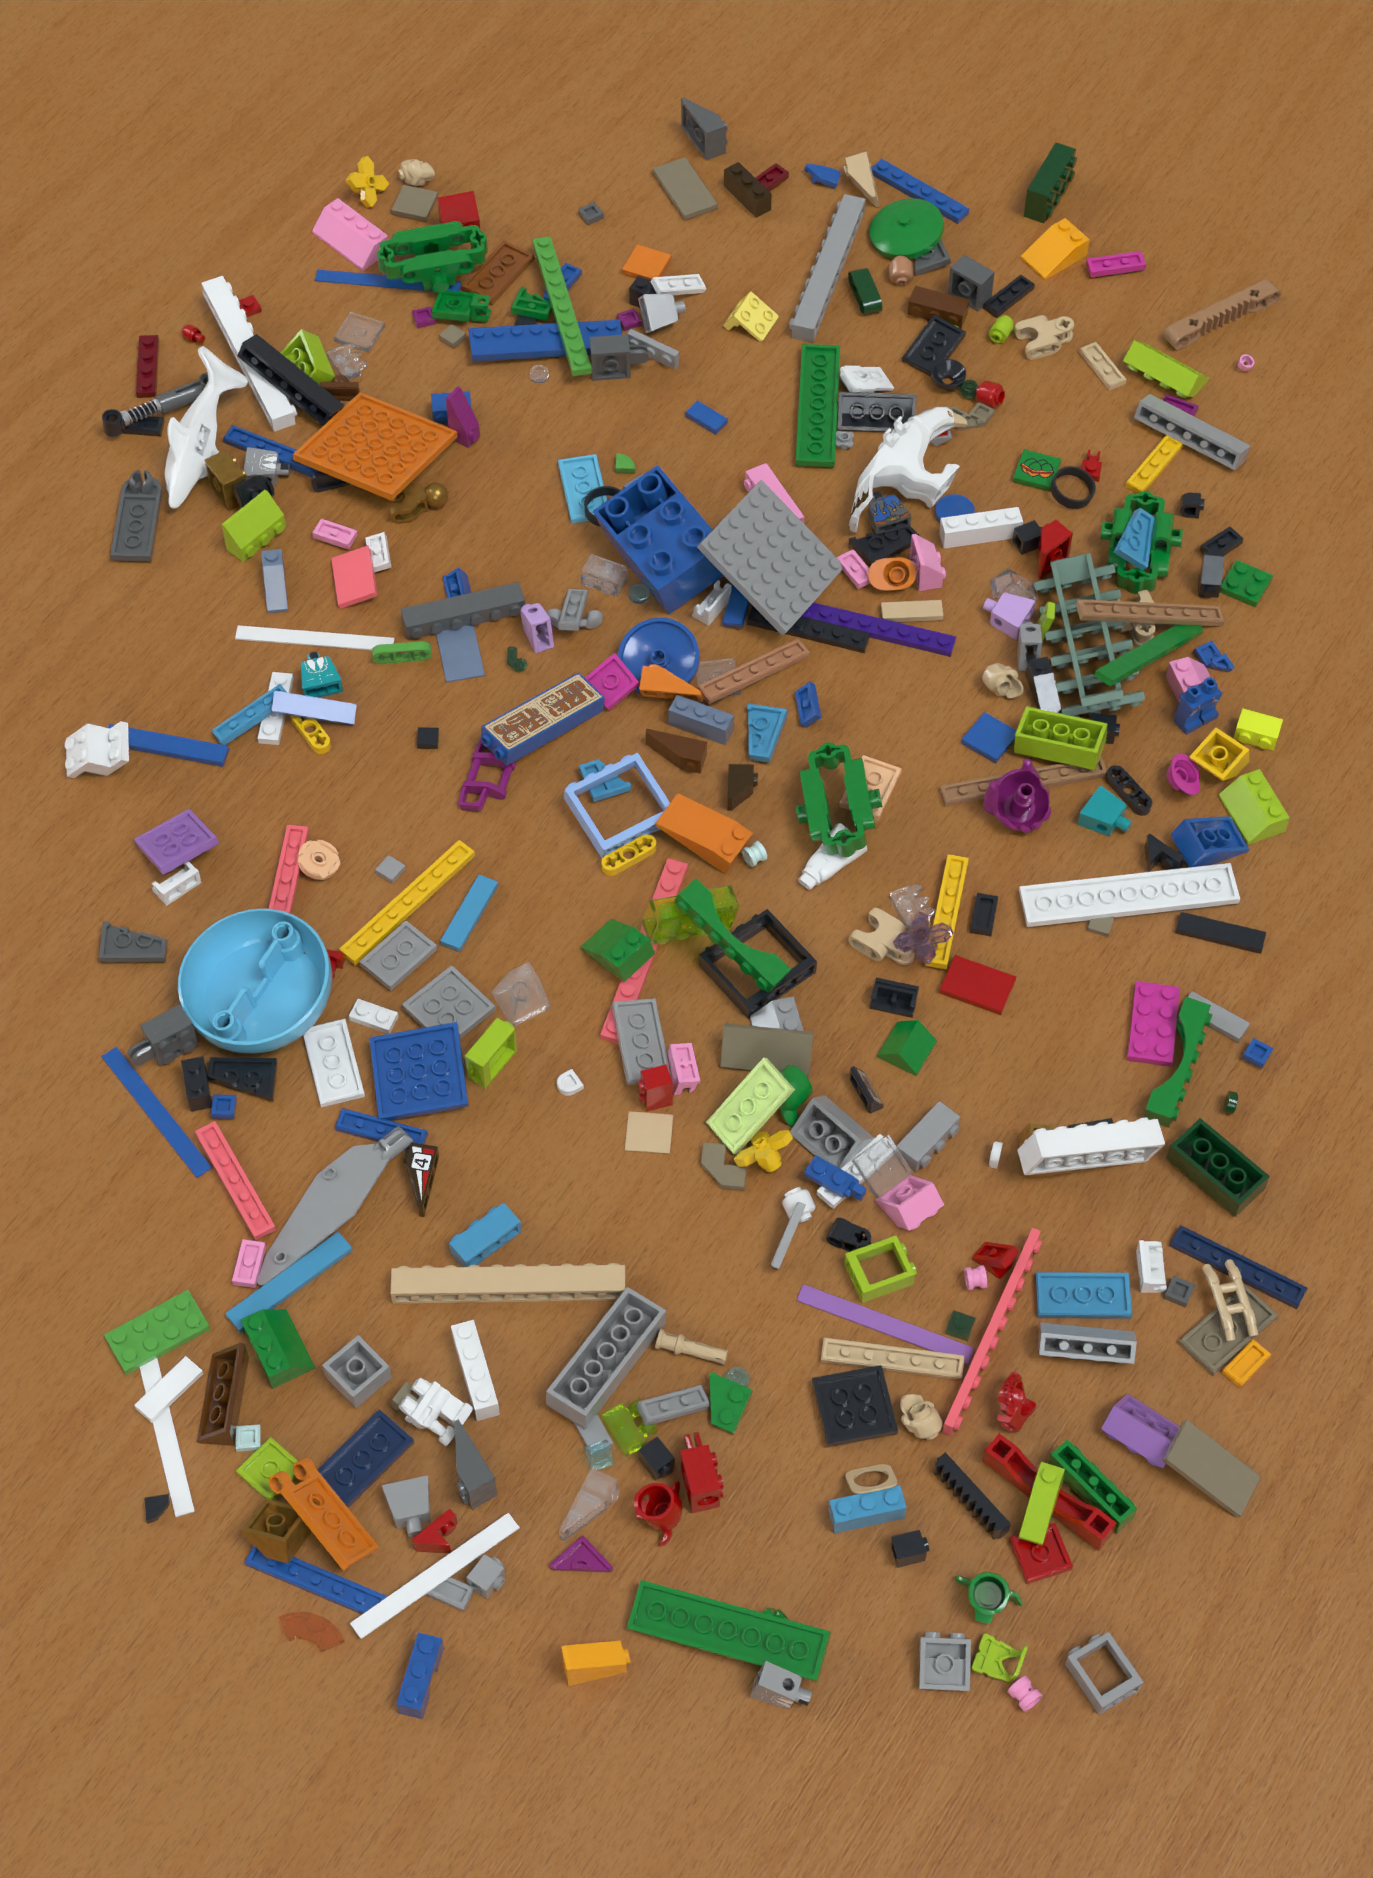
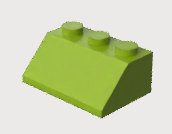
[280,329,335,385]
[222,490,286,562]
[1218,769,1290,845]

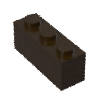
[724,162,772,218]

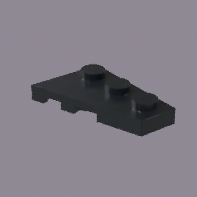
[849,524,921,566]
[207,1057,278,1102]

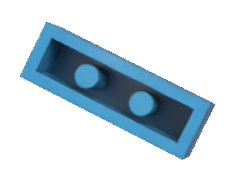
[449,1203,522,1267]
[828,1485,907,1534]

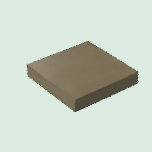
[391,185,438,222]

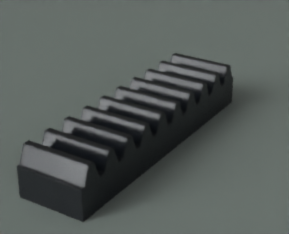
[934,1452,1011,1540]

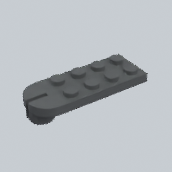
[110,470,162,561]

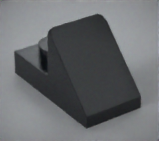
[1144,834,1184,872]

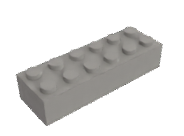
[546,1287,666,1429]

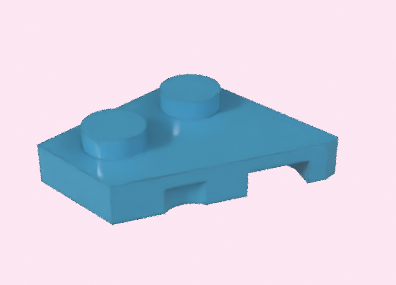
[579,759,631,802]

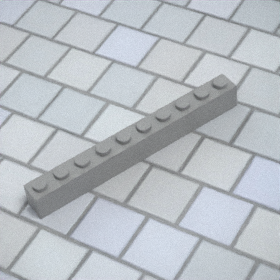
[789,194,866,343]

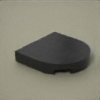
[232,474,274,509]

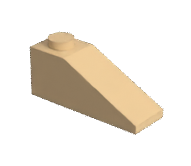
[844,152,880,207]

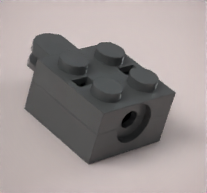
[589,334,649,381]
[128,1004,199,1067]

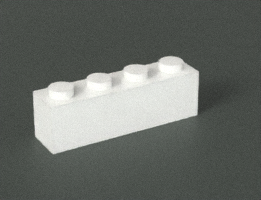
[939,507,1023,549]
[451,1320,500,1421]

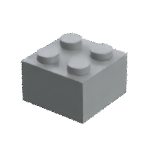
[322,1335,392,1408]

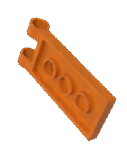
[269,1458,379,1571]

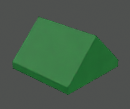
[877,1020,937,1076]

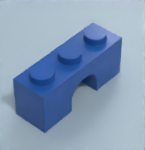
[396,1632,444,1719]

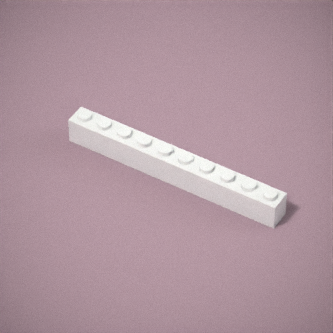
[201,276,297,432]

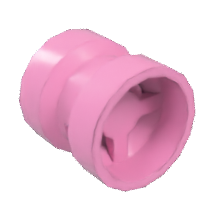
[1007,1675,1043,1712]

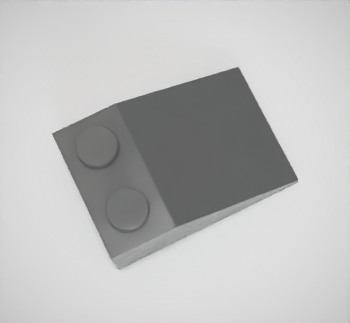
[681,98,727,161]
[454,1419,497,1510]

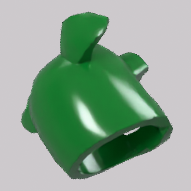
[778,1065,813,1128]
[955,1571,1023,1624]

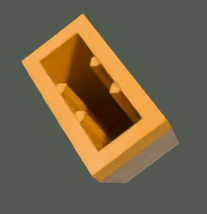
[561,1641,631,1686]

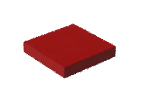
[1009,1523,1073,1584]

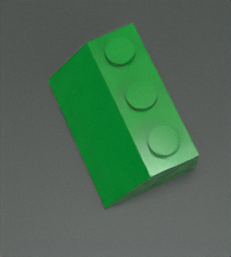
[241,1309,316,1389]

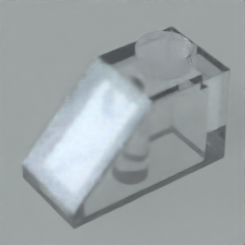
[990,568,1038,600]

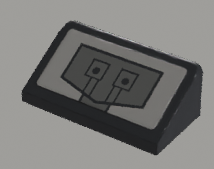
[849,1066,884,1114]

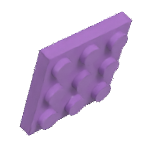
[134,809,219,875]

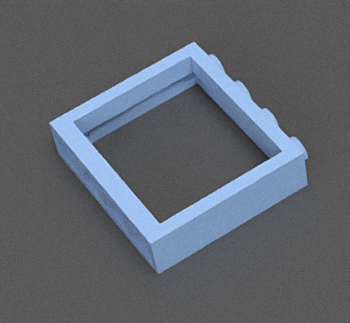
[564,753,670,858]

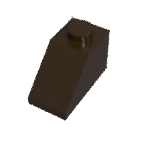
[728,764,758,811]

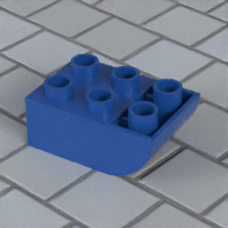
[593,465,724,614]

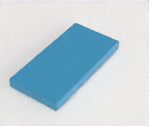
[1035,1272,1132,1319]

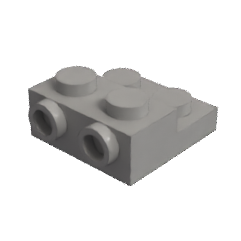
[919,1631,971,1691]

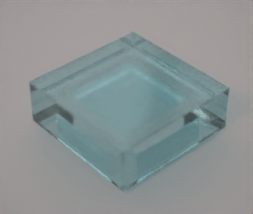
[584,1439,615,1472]

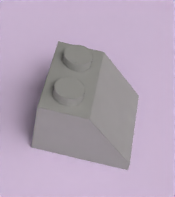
[750,997,804,1031]

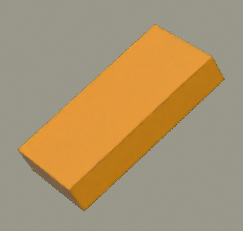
[1222,1339,1271,1388]

